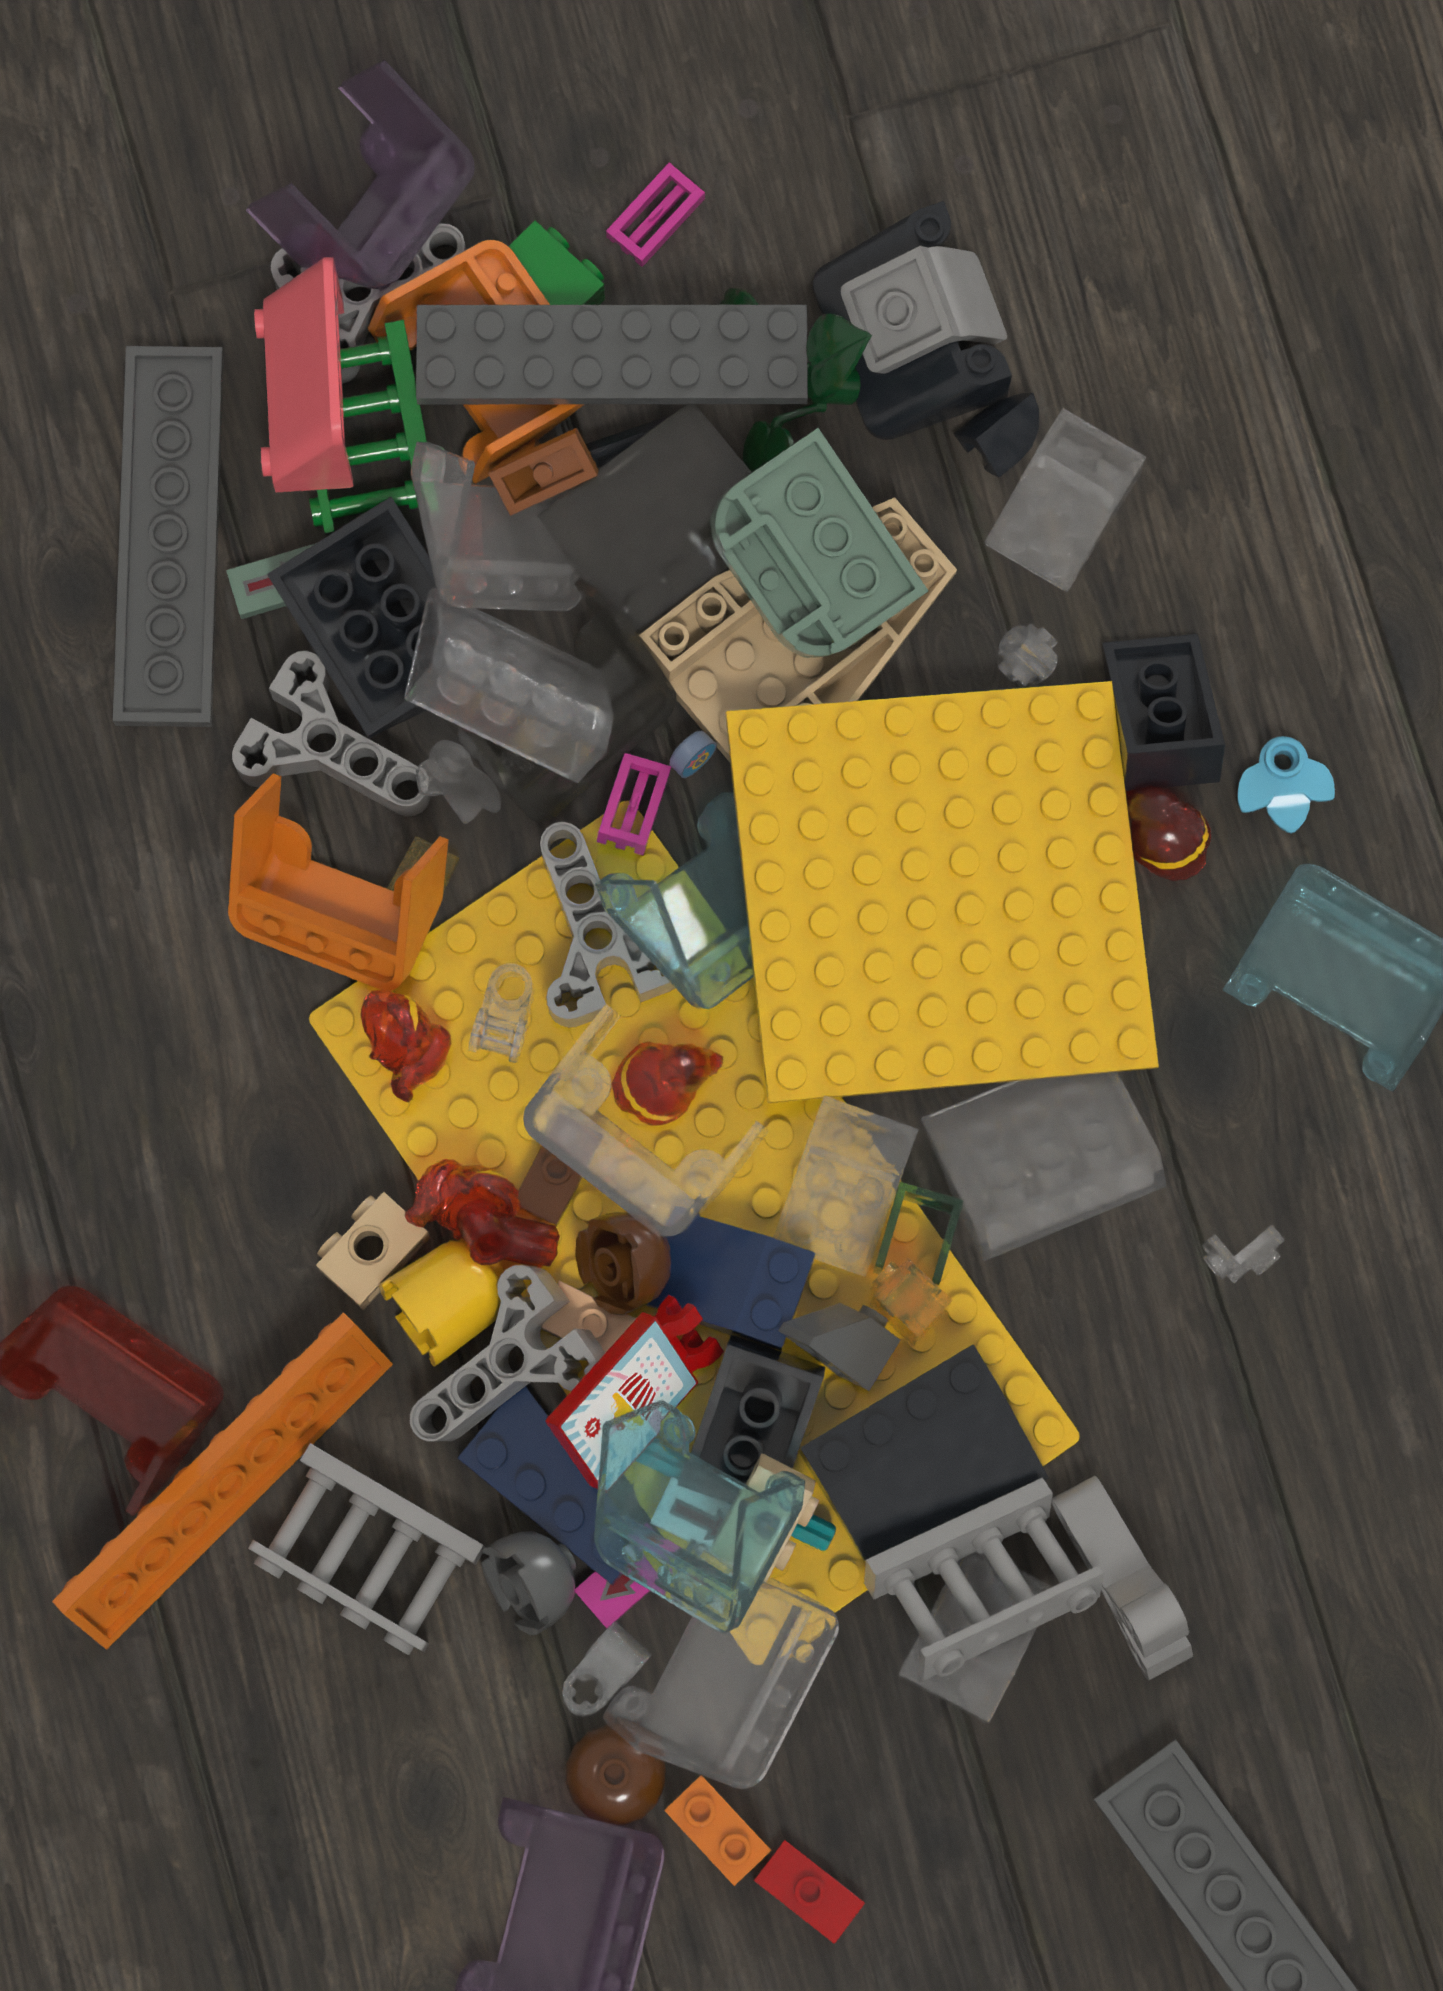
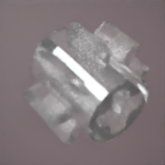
[998,624,1058,686]

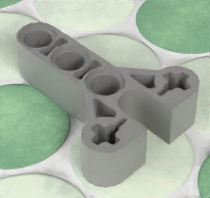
[271,223,466,384]
[232,651,431,817]
[540,822,684,1028]
[410,1265,606,1441]
[1051,1475,1193,1681]

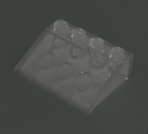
[404,587,613,783]
[921,1072,1167,1261]

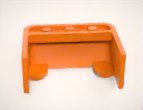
[228,773,449,991]

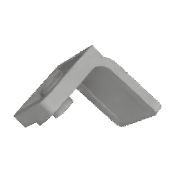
[841,246,1007,374]

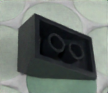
[1102,634,1225,791]
[680,1335,826,1519]

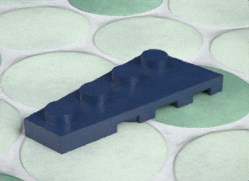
[458,1386,644,1586]

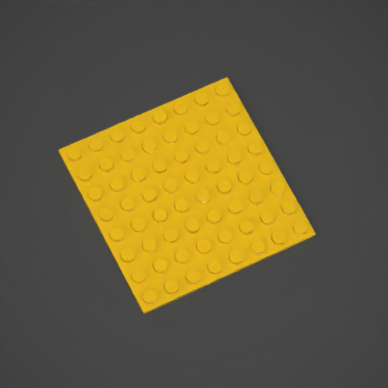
[725,681,1159,1103]

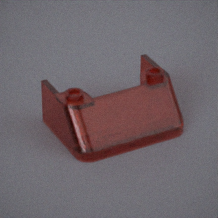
[0,1286,224,1516]

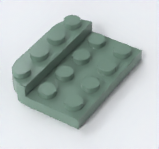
[710,428,928,658]

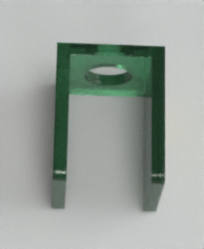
[873,1182,964,1291]

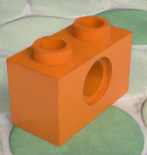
[664,1775,772,1886]

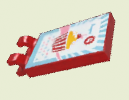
[545,1295,724,1491]

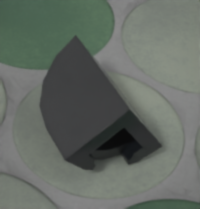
[953,393,1039,478]

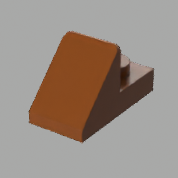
[488,428,599,516]

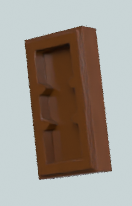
[512,1115,603,1227]

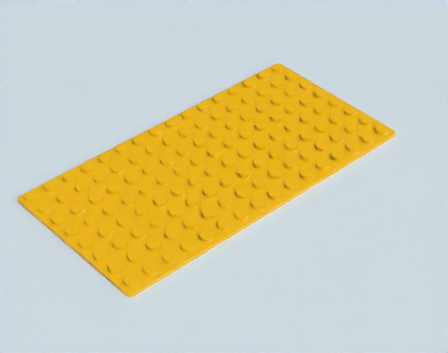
[309,801,1079,1665]

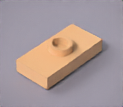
[541,1281,636,1352]

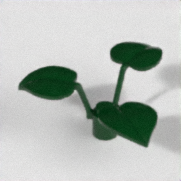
[720,288,872,477]

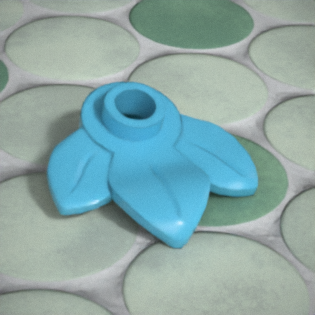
[1237,736,1335,834]

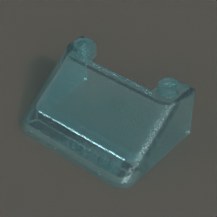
[595,792,754,1009]
[1223,864,1443,1092]
[594,1400,805,1633]

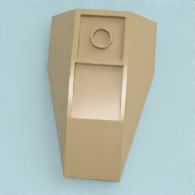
[639,497,957,762]

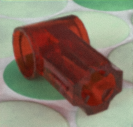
[456,1199,560,1268]

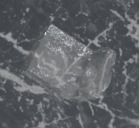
[1202,1225,1285,1284]

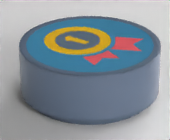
[670,731,717,778]

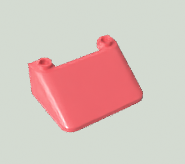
[254,257,353,493]

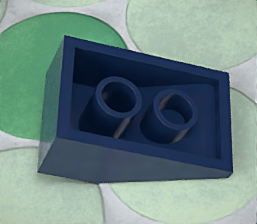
[646,1209,815,1352]

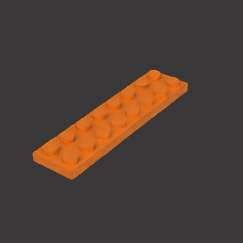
[52,1312,393,1650]

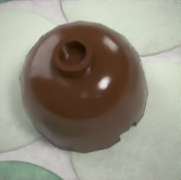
[575,1212,671,1315]
[565,1724,666,1826]

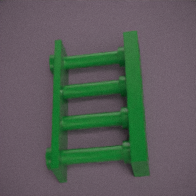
[309,320,441,536]

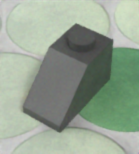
[778,1303,900,1391]

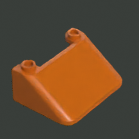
[367,240,585,484]

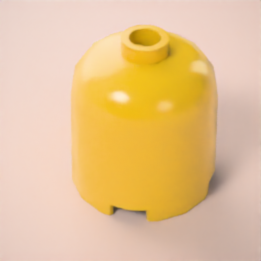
[379,1241,504,1367]

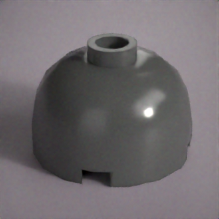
[481,1531,576,1636]

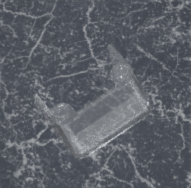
[523,1004,769,1237]

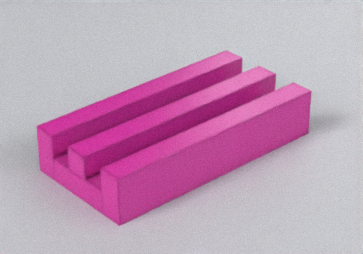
[606,163,705,267]
[596,753,671,856]

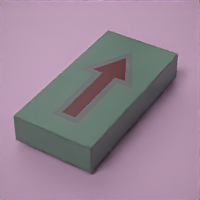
[226,543,316,619]

